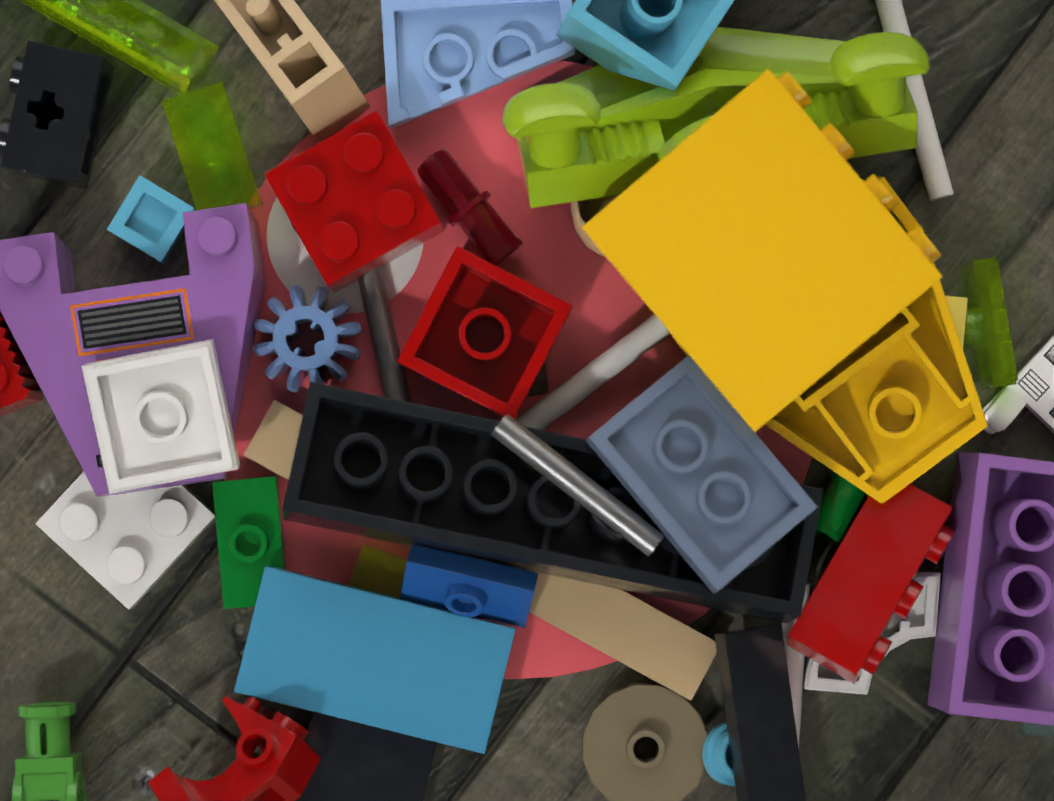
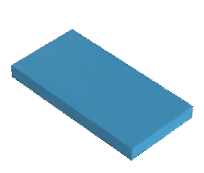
[234,565,516,754]

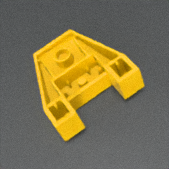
[672,175,988,504]

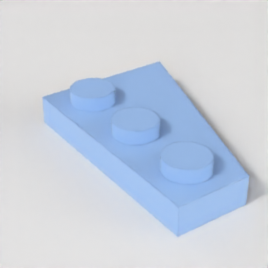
[381,0,575,129]

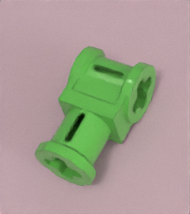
[12,702,87,801]

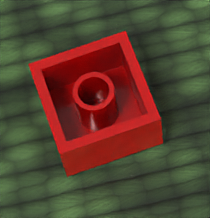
[264,110,444,293]
[397,246,573,419]

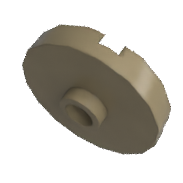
[582,683,707,801]

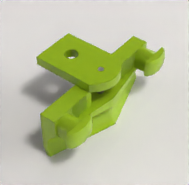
[502,27,930,208]

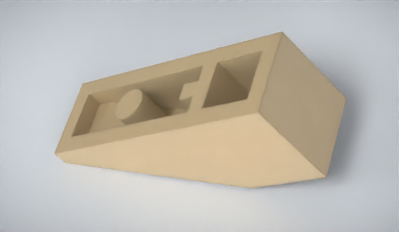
[214,0,371,143]

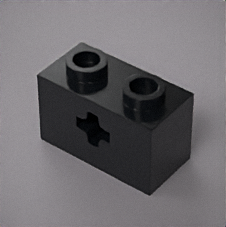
[0,41,114,190]

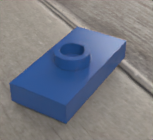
[400,544,538,628]

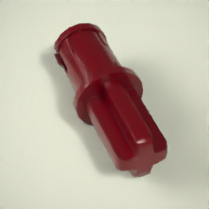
[417,149,523,266]

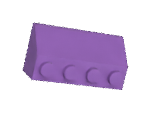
[927,452,1054,726]

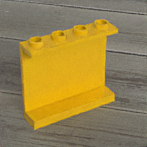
[581,69,943,432]

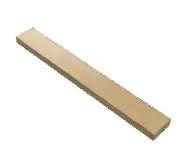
[244,400,717,701]

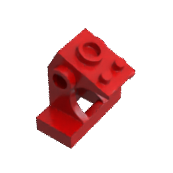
[147,696,321,801]

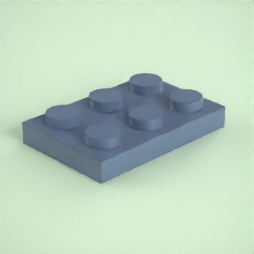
[586,355,817,594]

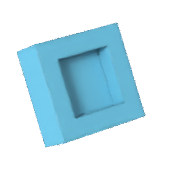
[107,175,197,264]

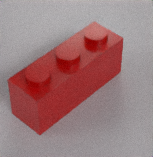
[787,484,955,684]

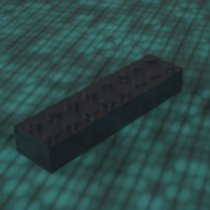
[282,382,823,624]

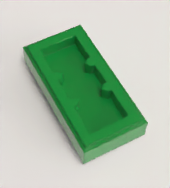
[212,476,287,609]

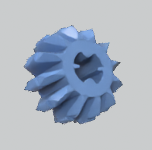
[253,286,362,392]

